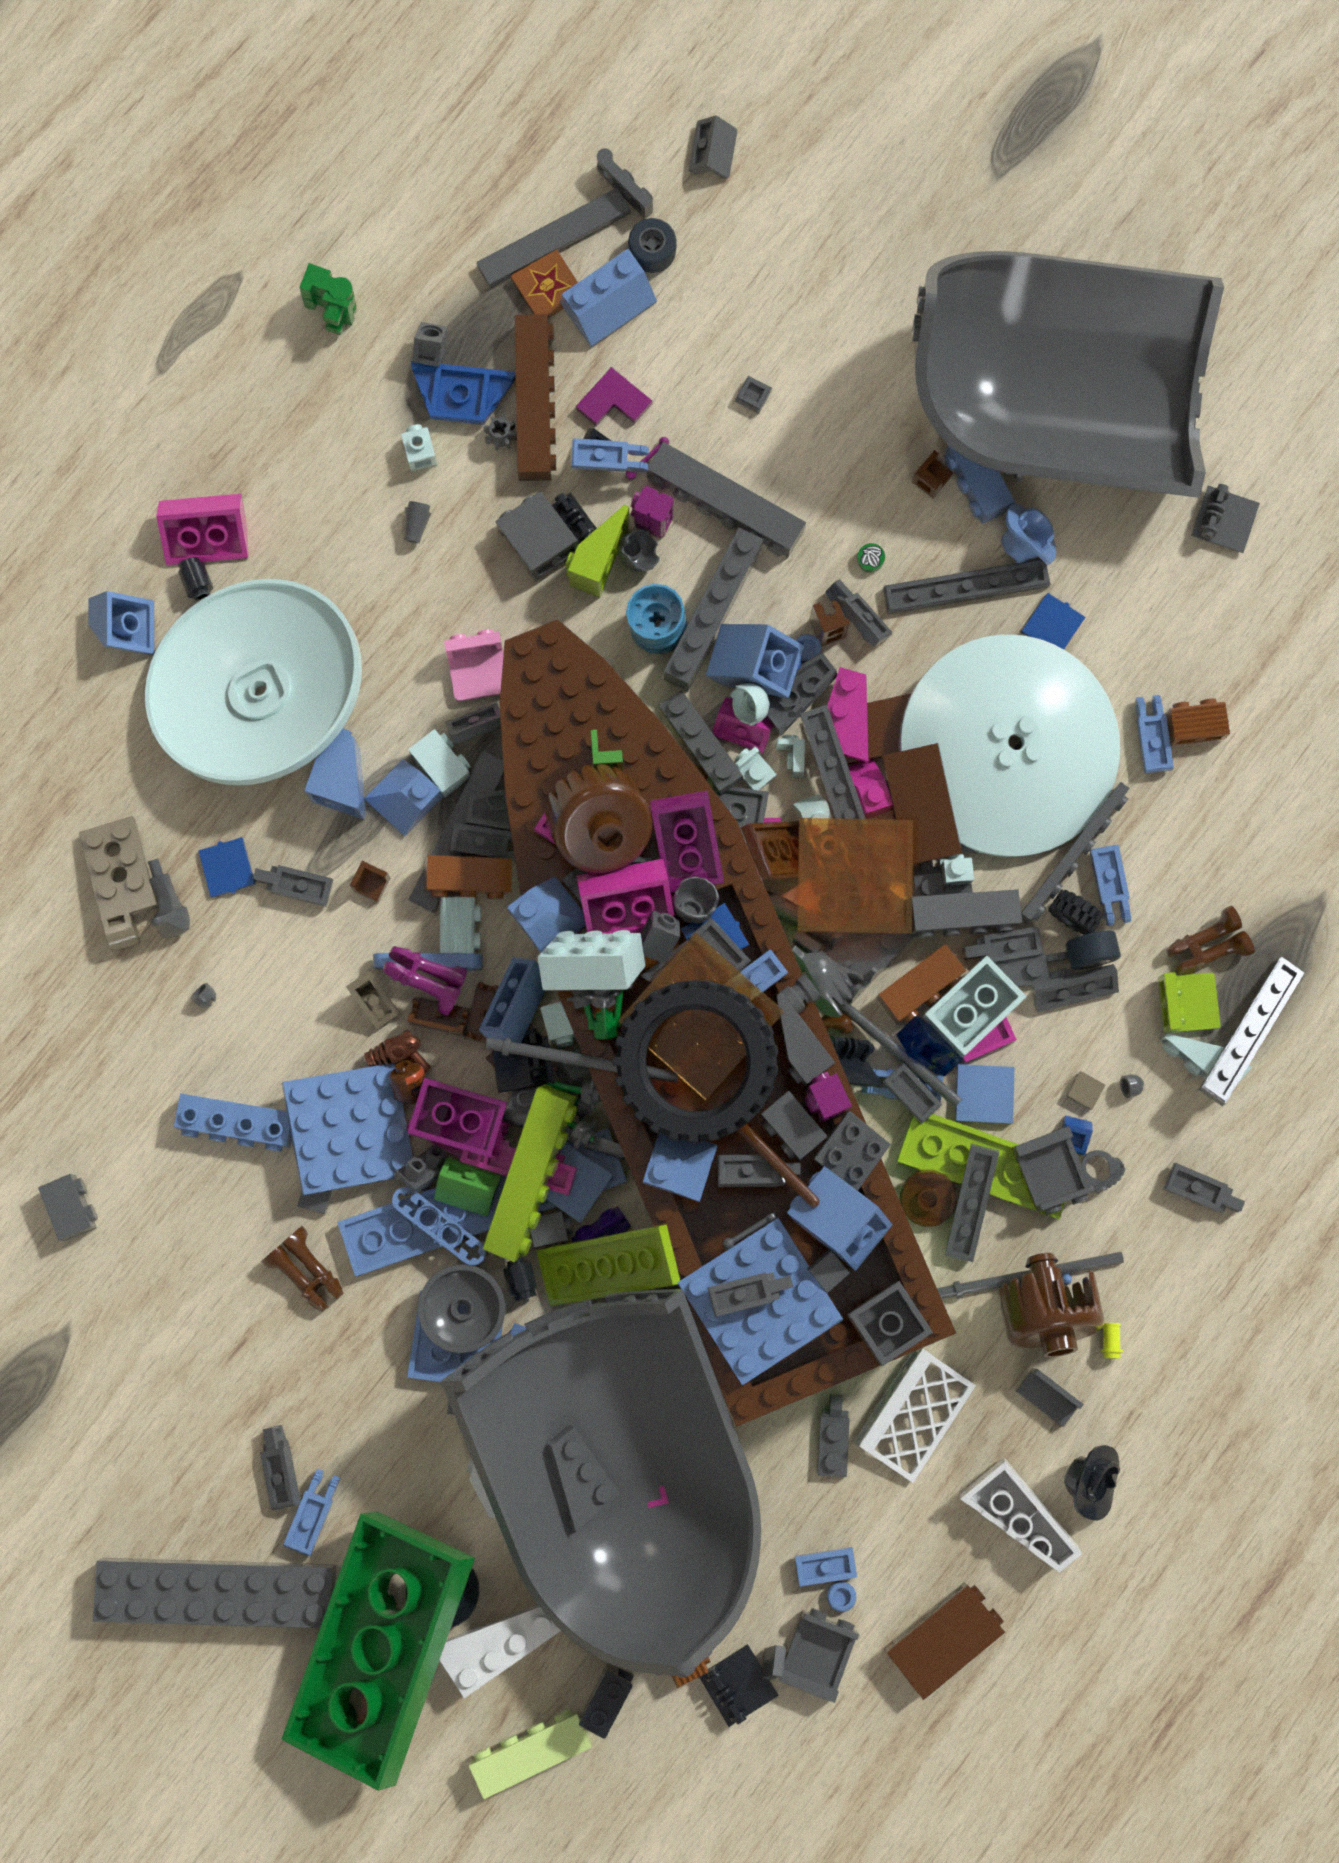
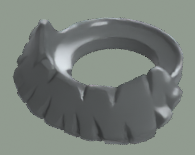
[1080,1150,1125,1193]

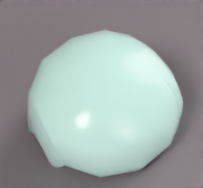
[730,683,770,726]

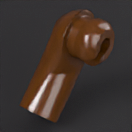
[821,1014,853,1034]

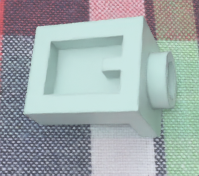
[776,735,805,778]
[735,747,777,790]

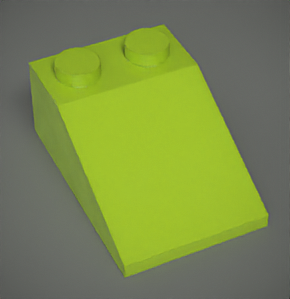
[565,505,630,597]

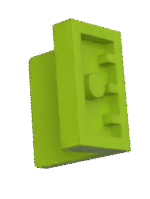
[1158,972,1221,1033]

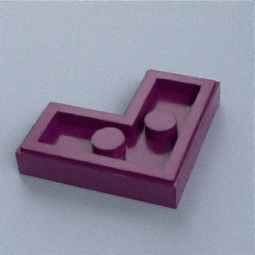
[576,367,653,426]

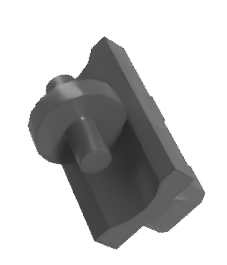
[394,1144,446,1195]

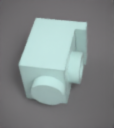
[401,425,437,471]
[939,854,974,887]

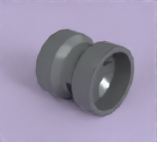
[780,974,821,1014]

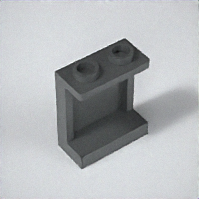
[495,491,579,582]
[1012,1126,1094,1215]
[779,1608,859,1703]

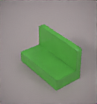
[591,730,623,772]
[434,1157,501,1216]

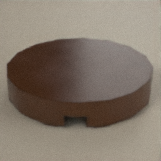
[900,1170,957,1227]

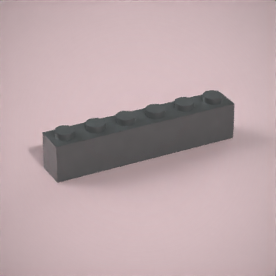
[647,442,806,558]
[664,528,764,691]

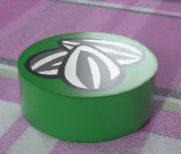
[857,543,885,572]

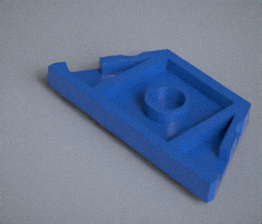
[411,361,516,425]

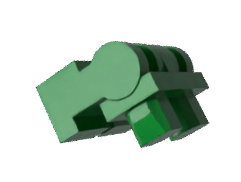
[299,263,357,335]

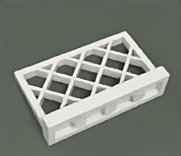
[853,1348,976,1483]

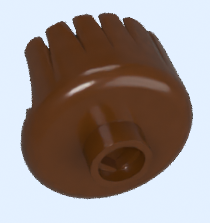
[545,764,652,874]
[998,1253,1104,1357]

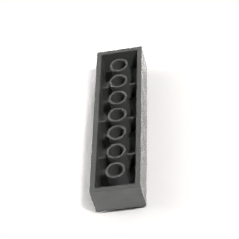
[93,1558,336,1628]

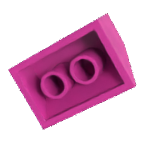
[156,493,249,565]
[576,859,674,934]

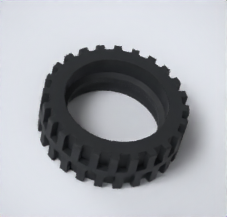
[613,980,778,1143]

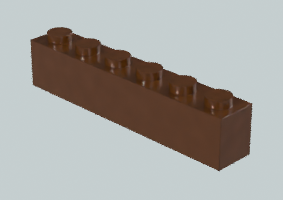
[515,314,557,481]

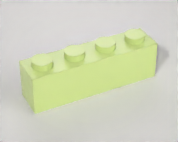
[469,1709,592,1799]

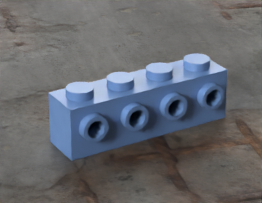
[174,1093,292,1152]

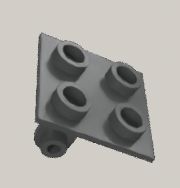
[1191,484,1260,553]
[814,1110,891,1191]

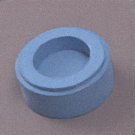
[796,634,821,663]
[827,1581,856,1612]

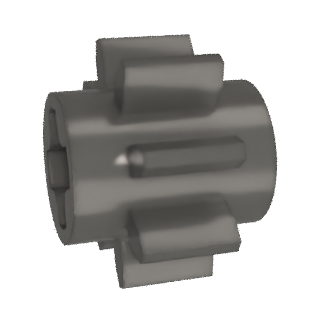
[483,414,517,451]

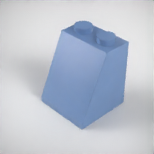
[706,624,804,698]
[304,728,366,819]
[787,1166,892,1271]

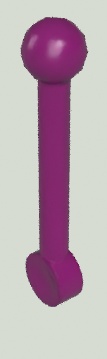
[626,437,669,480]

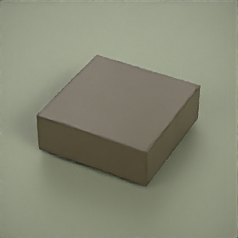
[1066,1071,1106,1110]

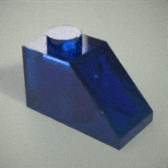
[896,1016,963,1077]

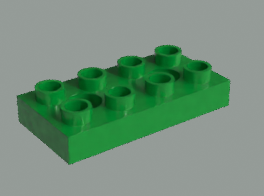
[281,1512,475,1791]

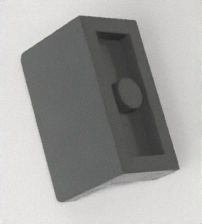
[688,115,738,179]
[1016,1368,1084,1427]

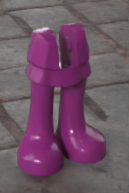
[383,946,468,1016]

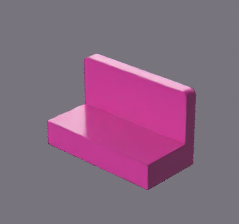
[712,697,773,753]

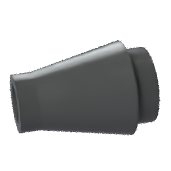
[404,501,432,544]

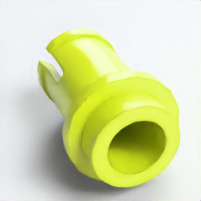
[1100,1323,1123,1359]

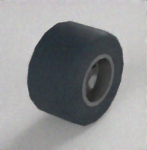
[628,218,677,273]
[1066,930,1121,970]

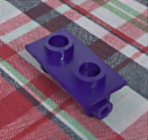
[571,1206,631,1242]

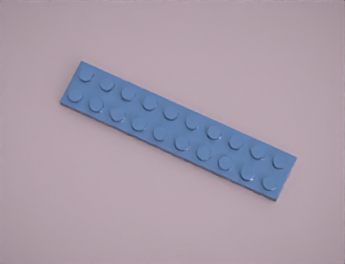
[337,1128,627,1277]

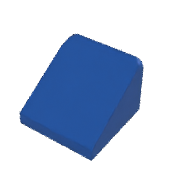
[1062,1116,1093,1155]

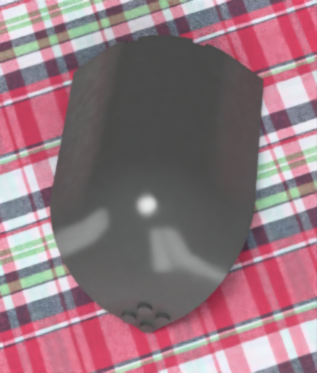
[912,251,1224,498]
[441,1289,761,1678]

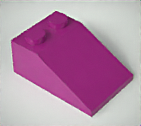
[650,791,724,893]
[407,1078,507,1158]

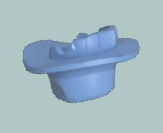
[1001,504,1056,565]

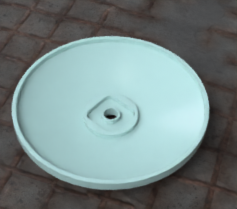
[145,579,362,785]
[899,635,1120,857]

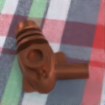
[364,1030,431,1073]

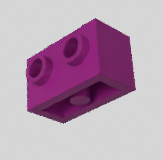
[804,1072,852,1123]

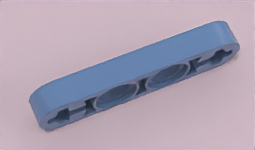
[373,953,483,971]
[392,1187,487,1266]

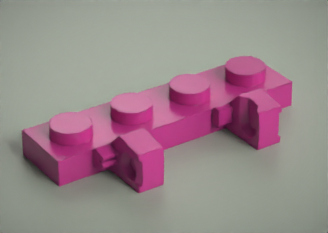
[460,1121,578,1195]

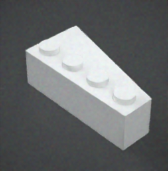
[960,1457,1082,1573]
[440,1604,561,1698]

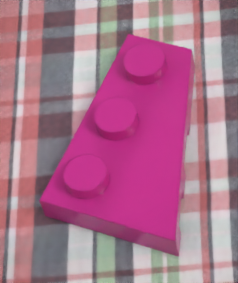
[828,667,869,763]

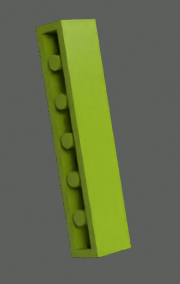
[483,1084,577,1262]

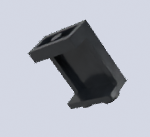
[579,1663,634,1739]

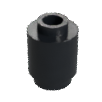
[178,557,213,600]
[503,1257,538,1302]

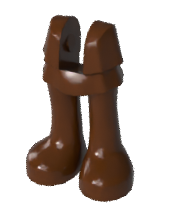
[1166,905,1255,975]
[261,1226,344,1312]

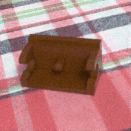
[809,600,850,647]
[464,982,499,1044]
[407,997,471,1037]

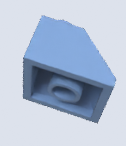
[88,591,154,655]
[364,759,443,836]
[507,876,586,952]
[643,1132,718,1202]

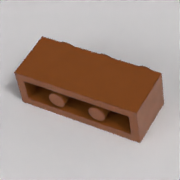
[424,855,512,900]
[876,944,966,1024]

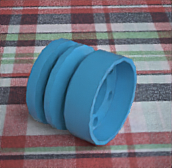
[626,583,687,654]

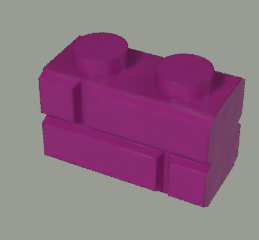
[630,486,674,539]

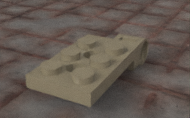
[79,816,159,952]

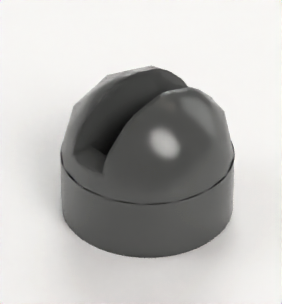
[191,983,216,1008]
[1120,1074,1144,1098]

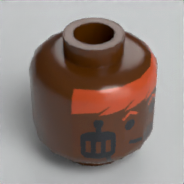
[388,1060,427,1105]

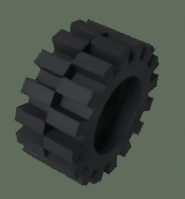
[1048,889,1104,935]

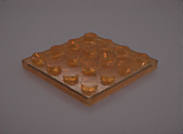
[797,818,913,934]
[618,933,785,1100]

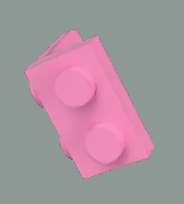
[444,630,503,702]

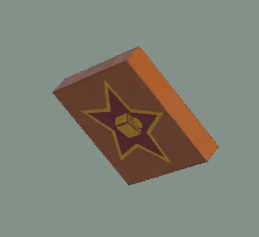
[511,249,578,318]

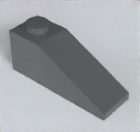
[776,992,835,1087]

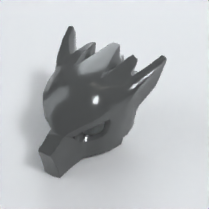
[792,946,864,1017]

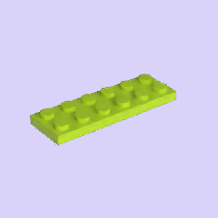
[897,1114,1065,1220]
[536,1224,680,1306]

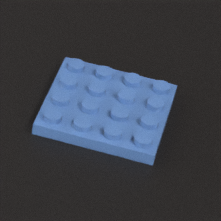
[281,1063,413,1196]
[678,1218,843,1385]

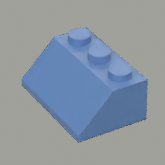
[560,249,657,347]

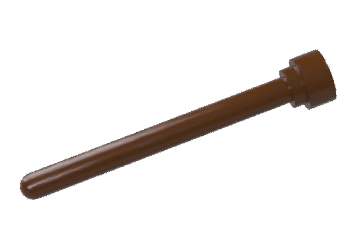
[715,1097,820,1208]

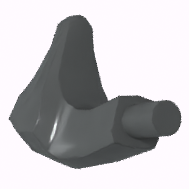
[148,859,190,938]

